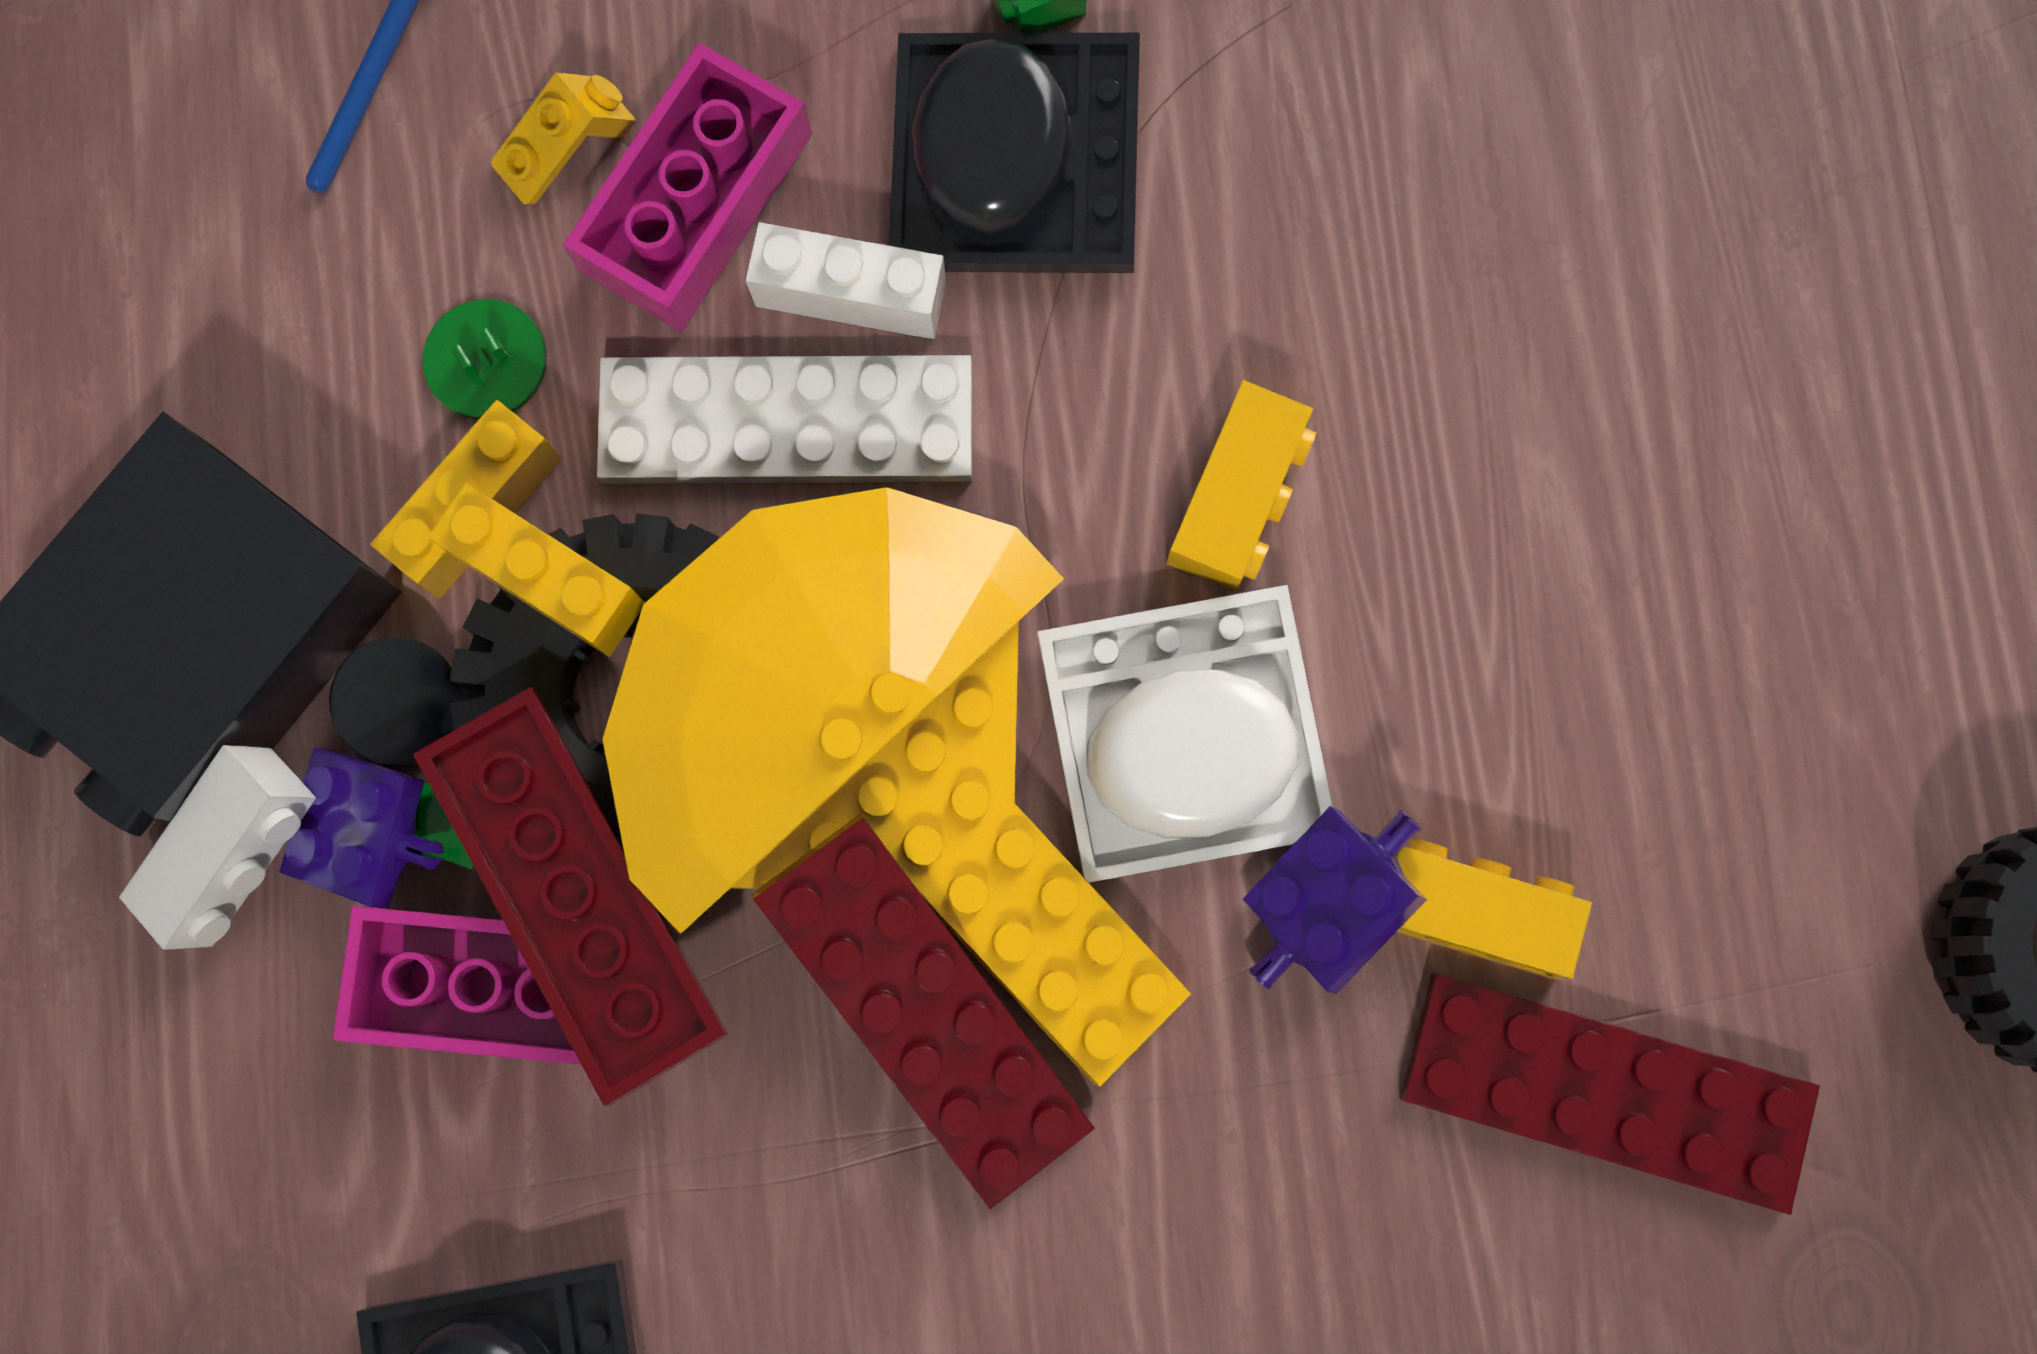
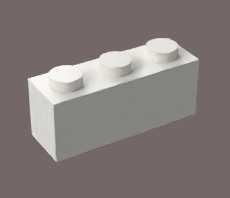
[746,222,946,340]
[119,745,316,950]

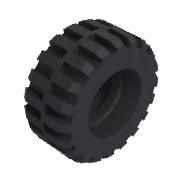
[1930,827,2037,1072]

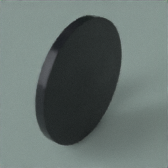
[329,637,461,765]

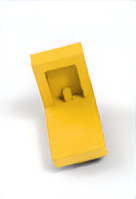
[491,72,637,204]

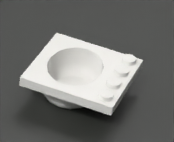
[1037,585,1333,883]

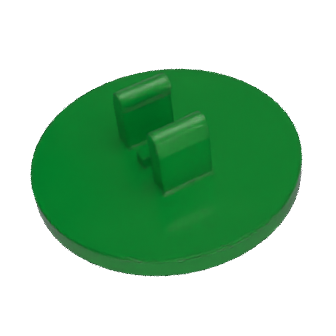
[422,299,547,419]

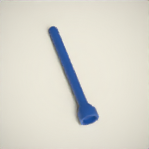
[306,0,419,193]

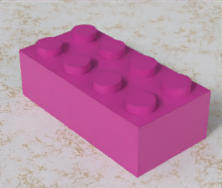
[563,42,812,333]
[332,906,581,1065]

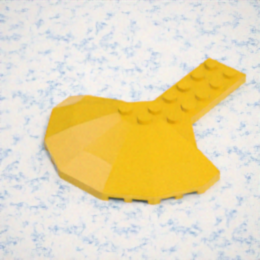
[602,487,1191,1087]

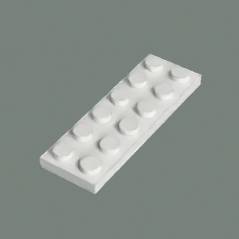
[597,355,972,484]

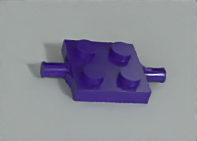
[279,747,444,908]
[1243,806,1427,994]

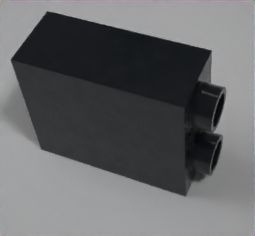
[0,411,402,837]

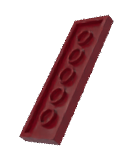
[413,687,729,1106]
[752,813,1095,1209]
[1400,974,1820,1215]

